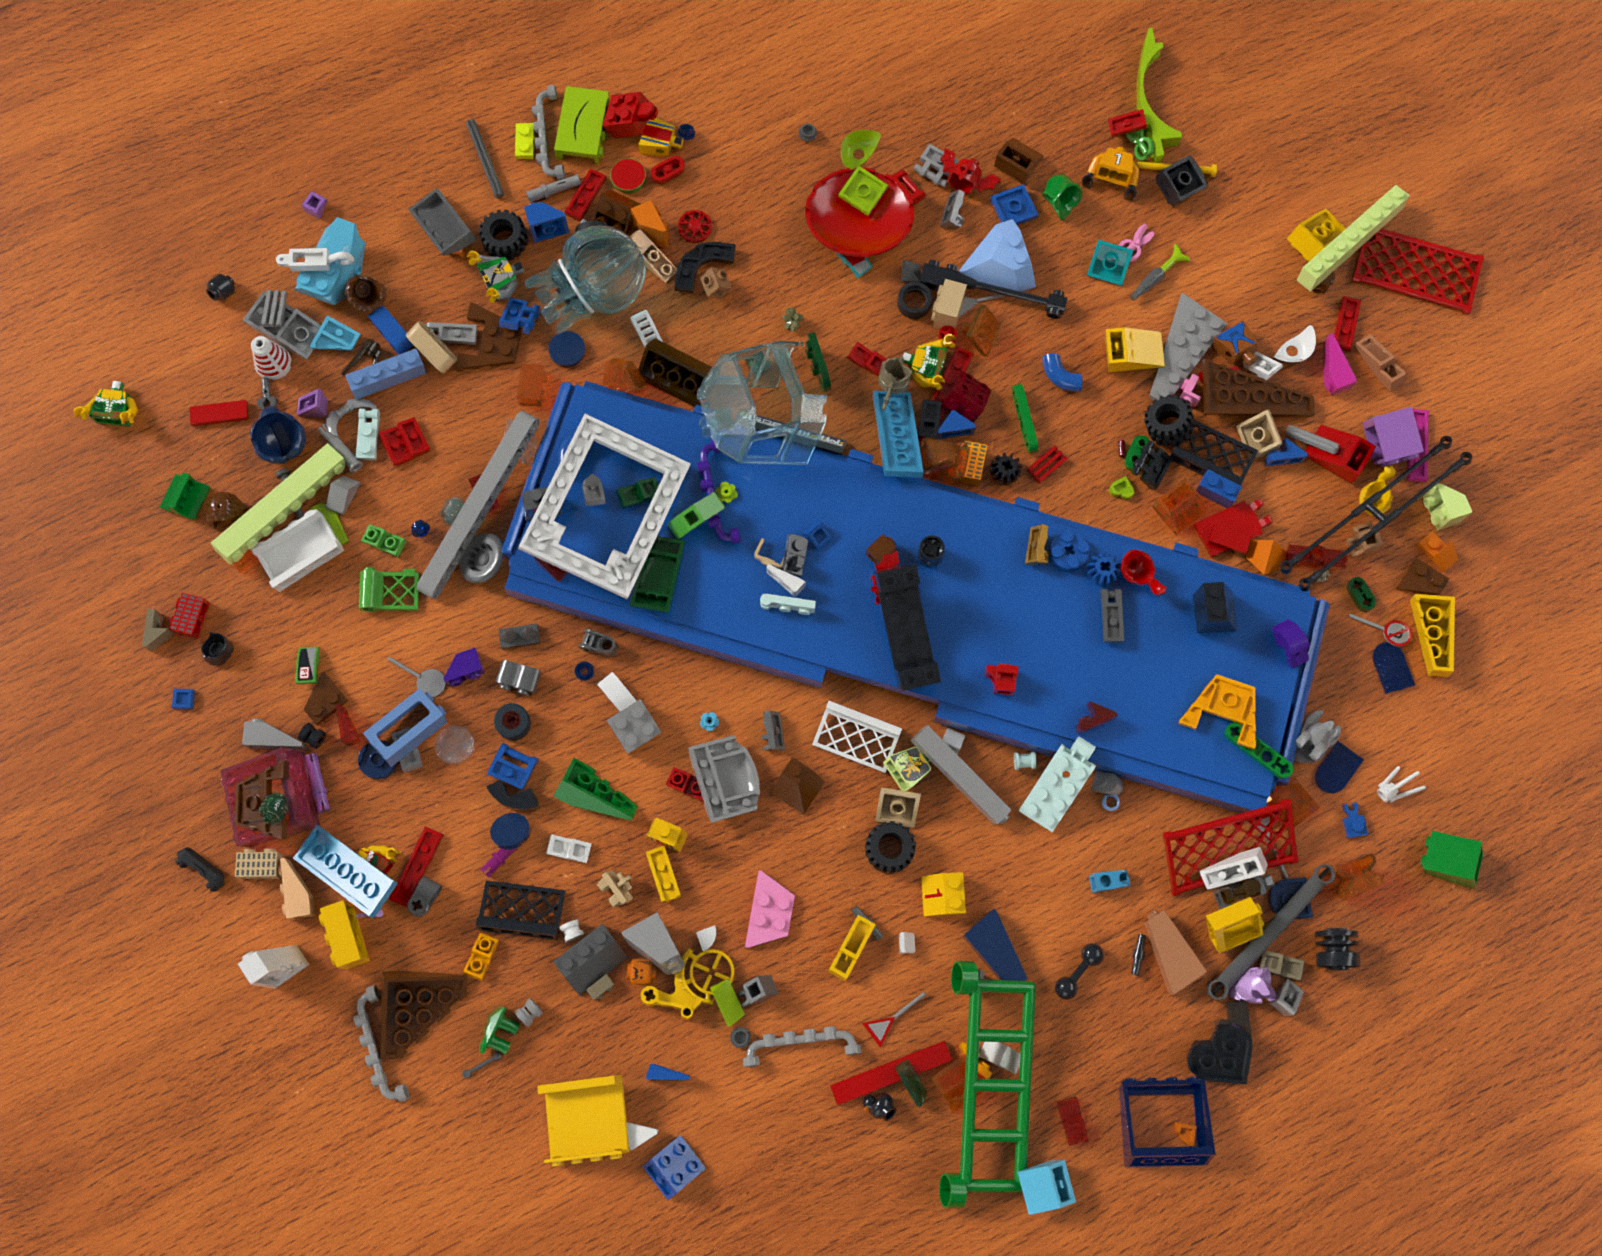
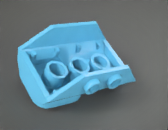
[294,217,366,305]

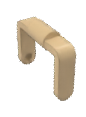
[754,538,784,569]

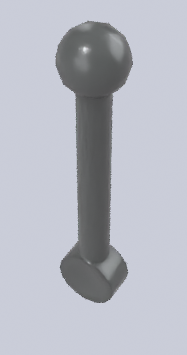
[463,1052,502,1078]

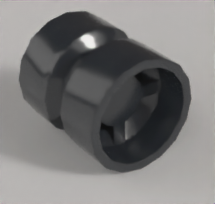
[918,535,945,567]

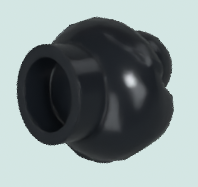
[863,1093,897,1121]

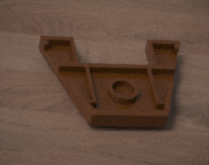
[455,302,522,371]
[234,760,289,840]

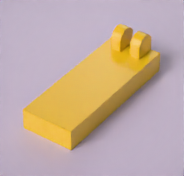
[646,846,681,904]

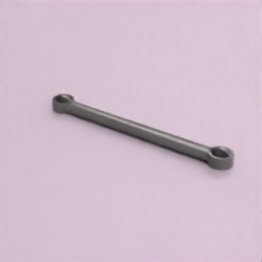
[1206,864,1336,1000]

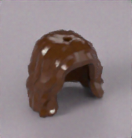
[345,275,387,312]
[206,492,248,529]

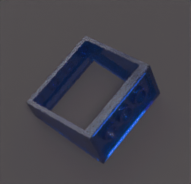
[1119,1077,1216,1167]

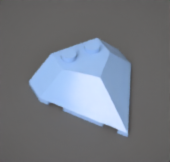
[959,219,1036,292]

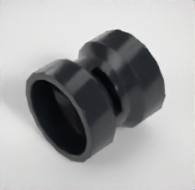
[298,723,326,749]

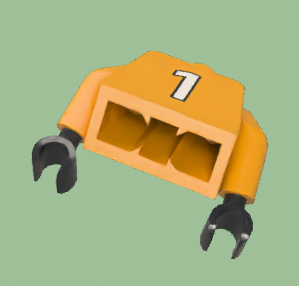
[1082,147,1139,200]

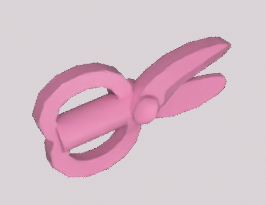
[1119,224,1154,262]

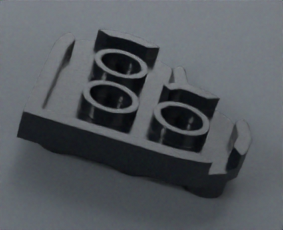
[1186,1023,1253,1085]

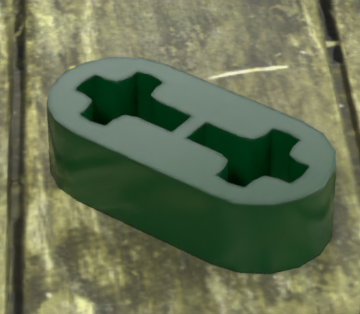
[1346,577,1376,612]

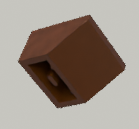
[994,138,1044,184]
[593,189,640,242]

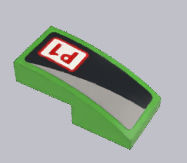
[296,647,320,685]

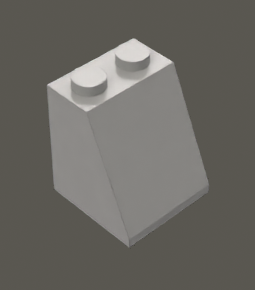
[621,912,686,975]

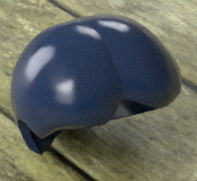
[250,406,306,464]

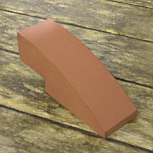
[1355,334,1407,391]

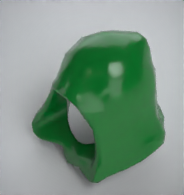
[1042,174,1083,220]

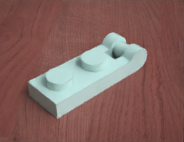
[356,409,380,461]
[760,594,816,615]

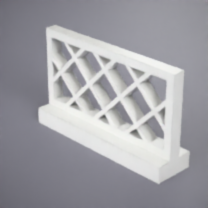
[812,701,902,773]

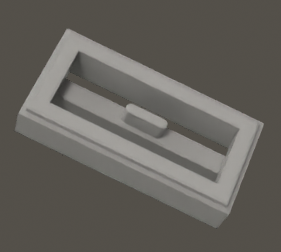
[261,290,288,328]

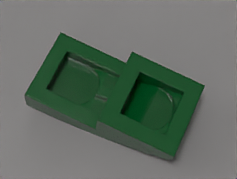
[616,476,659,509]

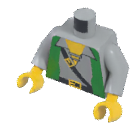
[467,250,525,303]

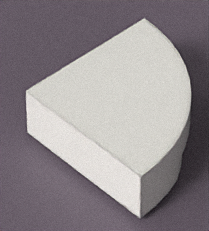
[696,925,716,951]

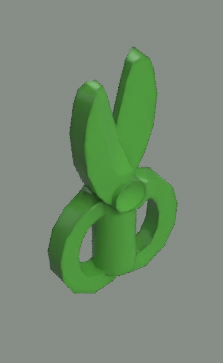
[1126,129,1154,161]

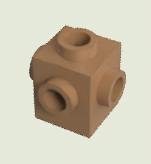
[700,268,732,298]

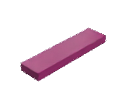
[1407,409,1429,482]

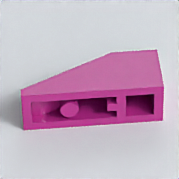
[1323,333,1357,396]

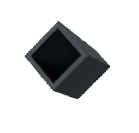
[1193,582,1237,633]

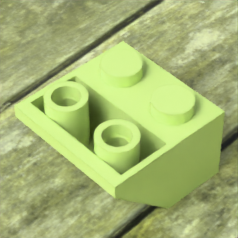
[1423,483,1472,531]

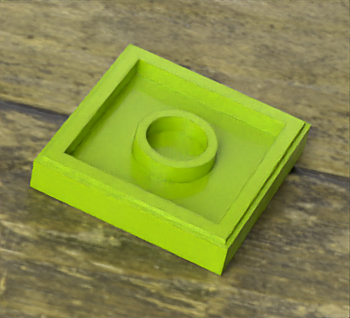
[838,165,889,216]

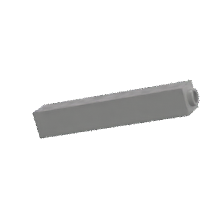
[910,725,1011,824]

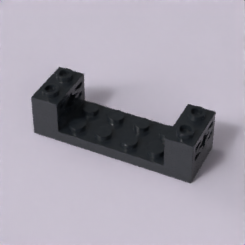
[873,563,941,691]

